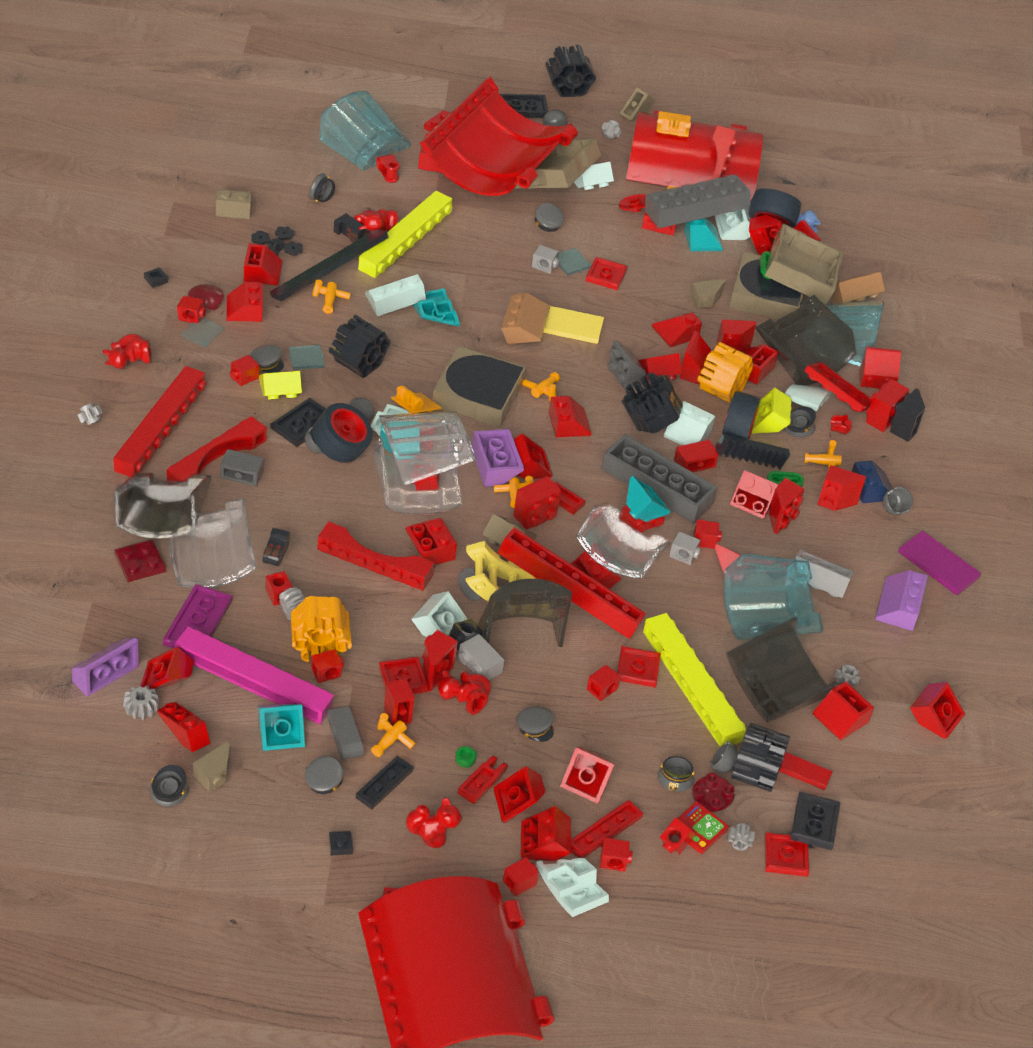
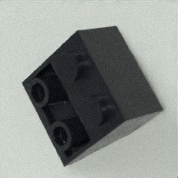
[890,388,925,442]

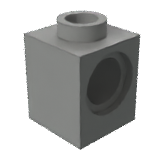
[532,245,560,274]
[669,532,701,565]

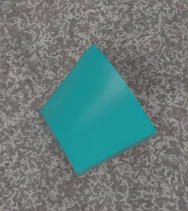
[413,288,460,326]

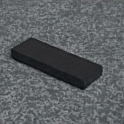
[356,756,414,809]

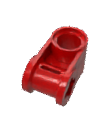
[376,154,400,183]

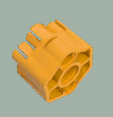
[698,342,753,404]
[291,596,352,662]

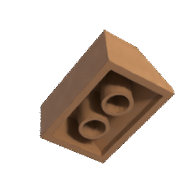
[830,272,885,306]
[502,293,550,344]

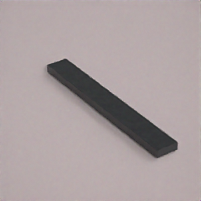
[270,229,389,301]

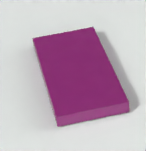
[898,530,982,595]
[162,584,233,648]

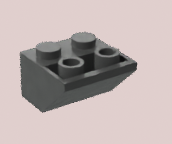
[608,340,646,390]

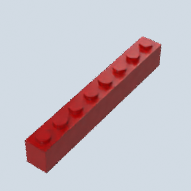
[113,366,207,478]
[498,527,647,639]

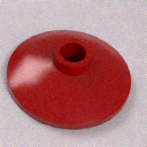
[619,194,646,212]

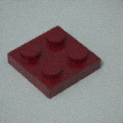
[114,540,166,582]

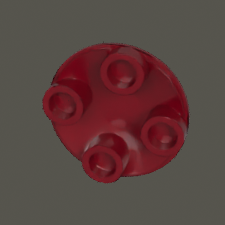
[188,284,224,310]
[692,773,735,811]

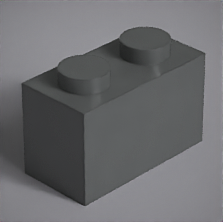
[220,449,264,487]

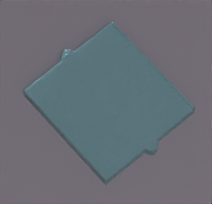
[558,248,591,275]
[181,318,223,348]
[289,345,324,370]

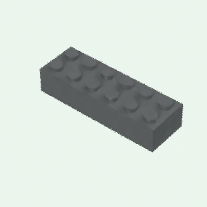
[645,175,750,228]
[601,434,718,523]

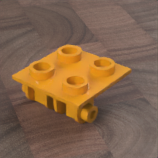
[656,111,691,137]
[391,386,442,414]

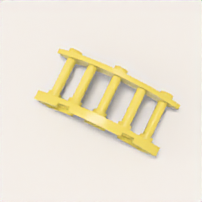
[466,541,569,614]

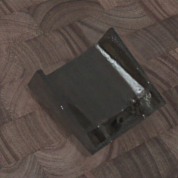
[756,295,857,386]
[115,472,211,538]
[478,579,572,647]
[726,616,838,723]

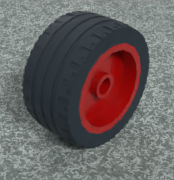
[749,188,801,228]
[721,391,760,439]
[312,403,373,463]

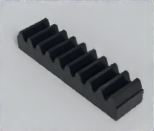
[715,433,790,470]

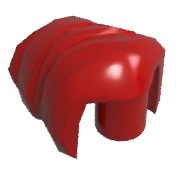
[830,414,852,435]

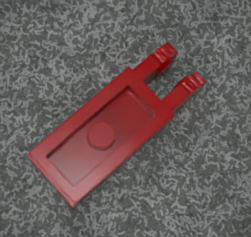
[457,755,508,804]

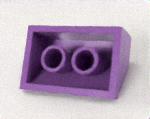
[470,429,524,487]
[875,570,928,631]
[72,638,139,697]

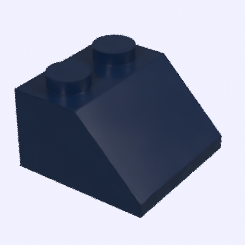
[852,460,892,504]

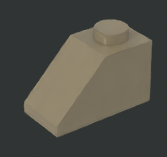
[619,88,655,122]
[690,279,725,309]
[193,741,230,792]

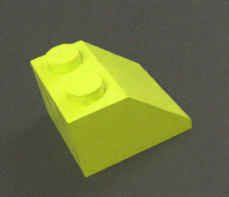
[259,371,302,400]
[751,388,792,433]

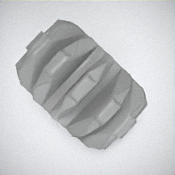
[279,587,305,621]
[123,684,159,720]

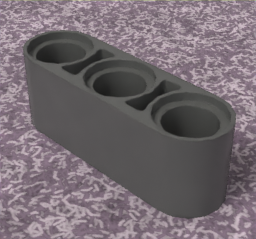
[327,705,363,760]

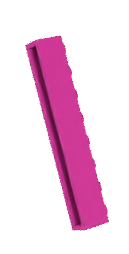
[175,627,334,725]

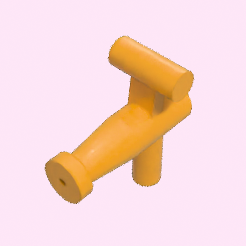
[312,280,350,314]
[522,372,560,402]
[804,440,842,470]
[494,476,533,508]
[371,713,416,757]

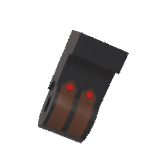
[333,213,365,243]
[262,528,290,566]

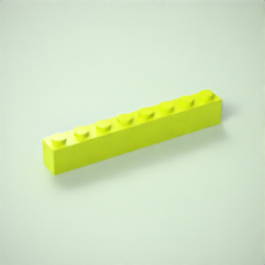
[358,191,453,278]
[643,613,746,747]

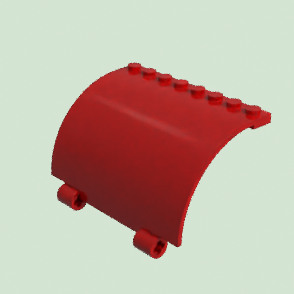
[419,76,578,196]
[626,110,763,202]
[358,876,554,1048]

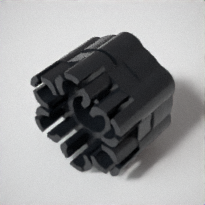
[545,44,596,97]
[329,315,390,378]
[622,373,683,433]
[731,723,790,792]

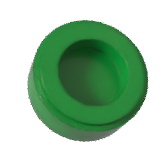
[455,746,477,768]

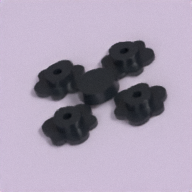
[251,226,303,256]

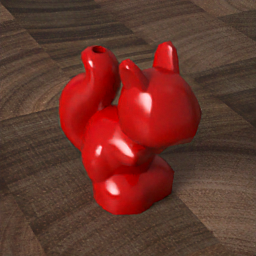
[354,209,398,231]
[102,334,152,370]
[438,670,491,715]
[406,797,463,848]

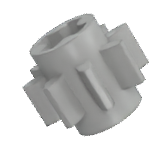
[601,120,622,140]
[78,403,103,425]
[835,665,860,688]
[728,823,755,850]

